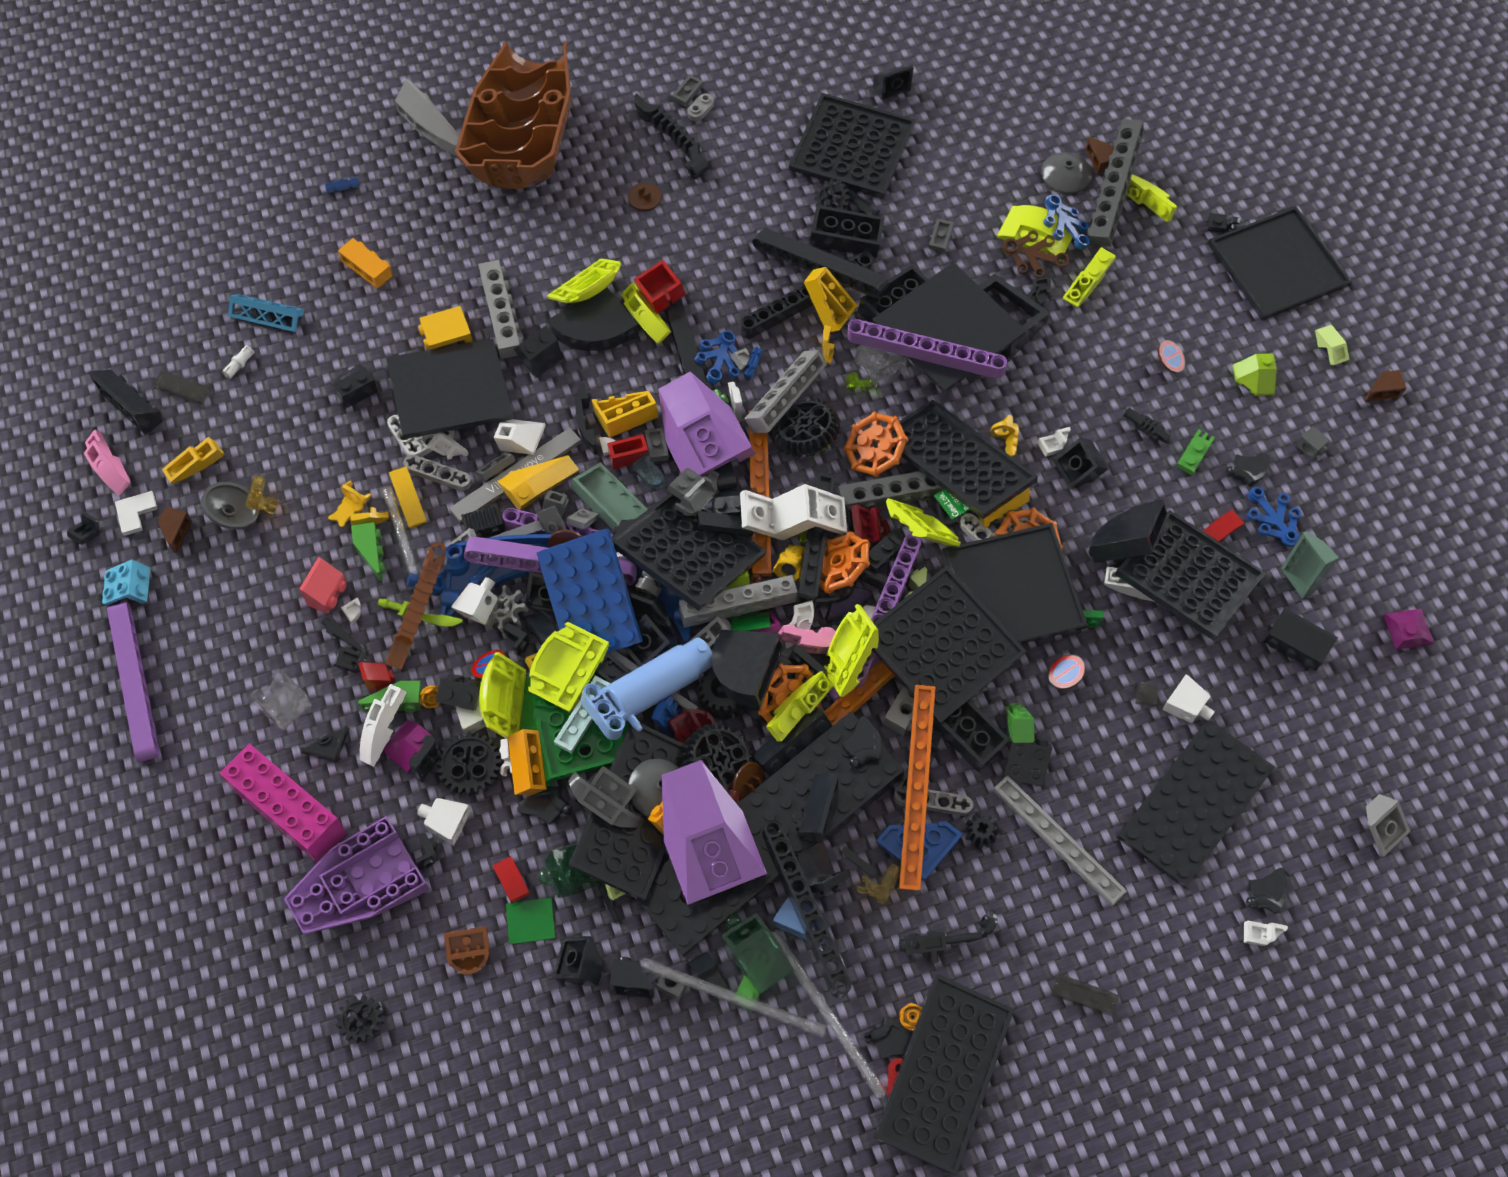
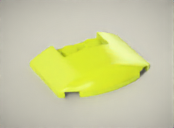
[997,205,1073,262]
[547,258,621,303]
[886,498,961,547]
[824,604,879,697]
[528,622,610,712]
[479,652,526,738]

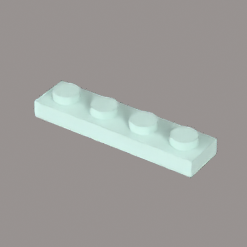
[554,676,610,754]

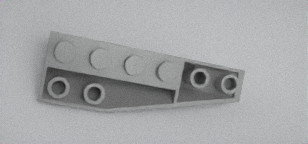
[395,79,460,156]

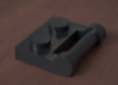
[409,735,441,782]

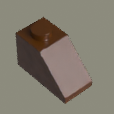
[1085,137,1113,174]
[1365,370,1406,402]
[158,507,192,553]

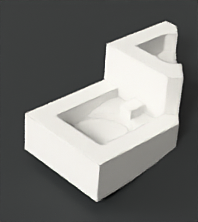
[1037,427,1071,457]
[428,433,468,460]
[1244,921,1288,946]

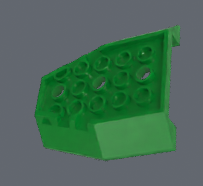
[520,674,639,787]

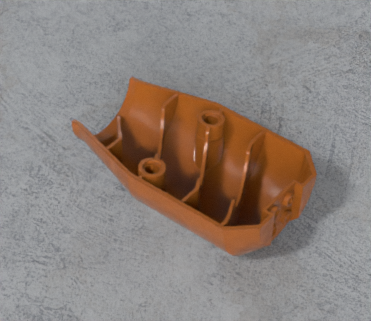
[455,42,572,189]

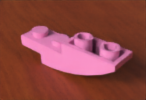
[84,430,130,495]
[778,625,836,654]

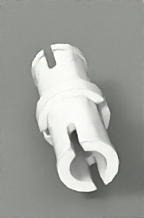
[222,345,254,379]

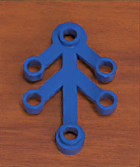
[1043,194,1090,250]
[695,330,740,384]
[1247,487,1301,547]

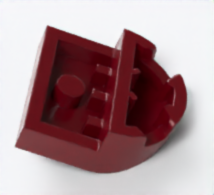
[851,504,890,546]
[667,709,716,750]

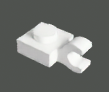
[499,738,512,777]

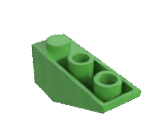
[351,522,385,581]
[358,681,423,713]
[1004,703,1034,743]

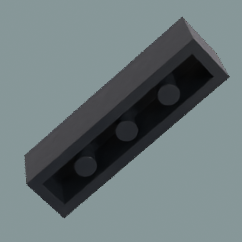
[752,707,833,777]

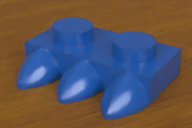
[652,695,682,738]

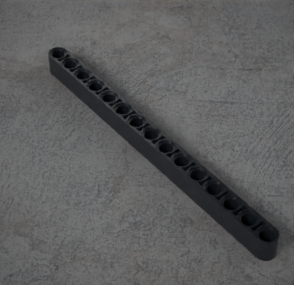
[664,267,737,492]

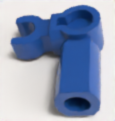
[407,567,447,596]

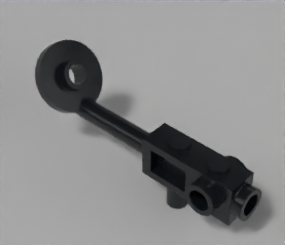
[899,909,998,963]

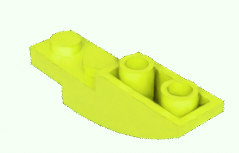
[1126,174,1177,222]
[1062,247,1116,308]
[621,282,671,344]
[766,671,833,741]

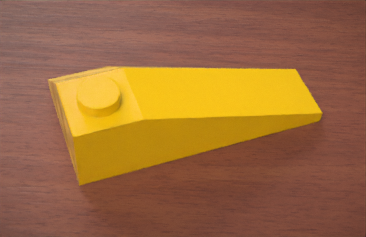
[497,455,579,510]

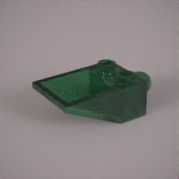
[538,845,602,898]
[721,913,794,994]

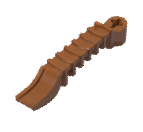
[385,542,446,670]

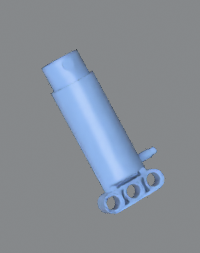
[581,638,713,740]

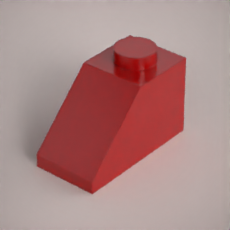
[607,434,648,470]
[358,662,395,695]

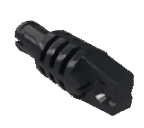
[1123,407,1170,444]

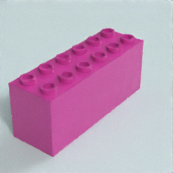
[219,743,347,863]

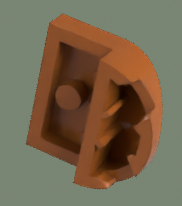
[444,926,490,974]

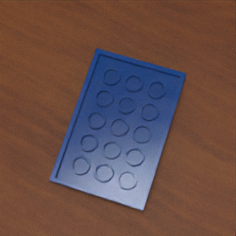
[536,529,643,653]

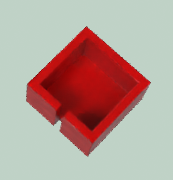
[634,260,686,314]

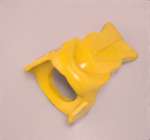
[990,415,1019,458]
[328,481,372,527]
[772,544,805,581]

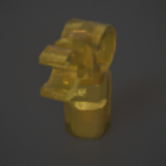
[246,475,278,514]
[856,863,901,903]

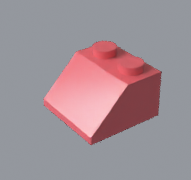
[299,557,347,614]

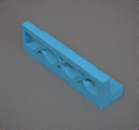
[228,294,304,332]

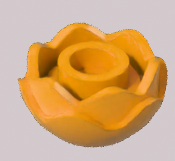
[419,685,440,708]
[899,1003,922,1031]

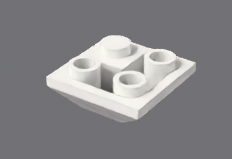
[494,419,546,455]

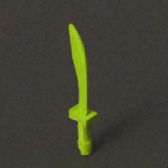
[378,599,463,627]

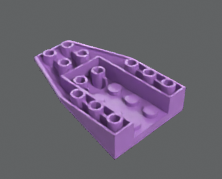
[658,372,756,477]
[662,760,767,905]
[284,816,430,935]

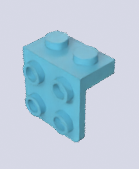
[102,560,150,605]

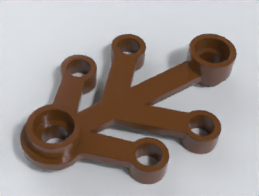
[1002,230,1069,278]

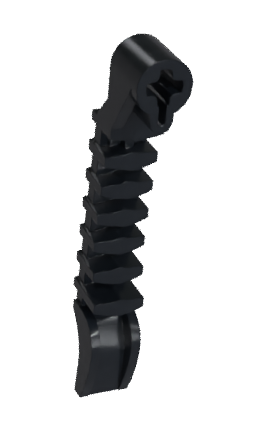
[634,93,710,179]

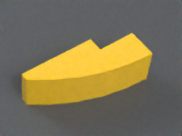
[162,437,225,484]
[389,466,427,529]

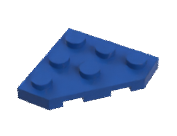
[876,821,963,881]

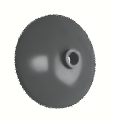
[1041,152,1092,194]
[201,482,260,529]
[628,759,679,817]

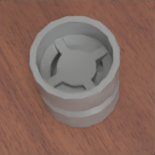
[635,571,662,598]

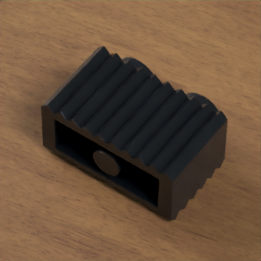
[461,505,505,538]

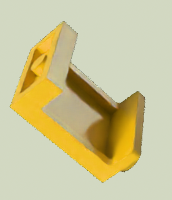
[418,306,473,350]

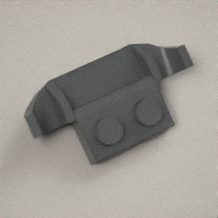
[667,468,719,516]
[568,766,643,828]

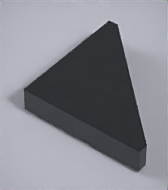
[300,726,349,762]

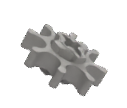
[485,585,529,633]

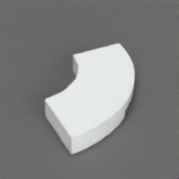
[784,601,814,649]

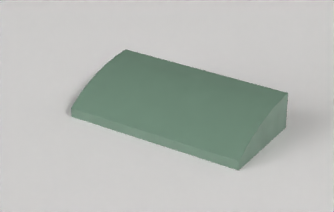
[571,462,648,531]
[1281,531,1338,599]

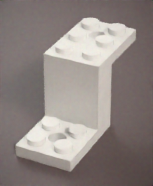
[740,484,847,540]

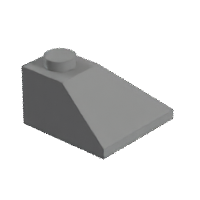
[1366,794,1410,856]

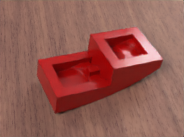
[1203,509,1244,543]
[492,856,530,904]

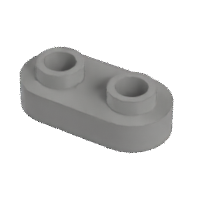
[687,94,714,121]

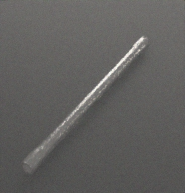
[382,486,438,636]
[768,930,888,1099]
[641,957,826,1038]

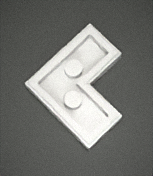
[728,382,742,422]
[115,491,158,536]

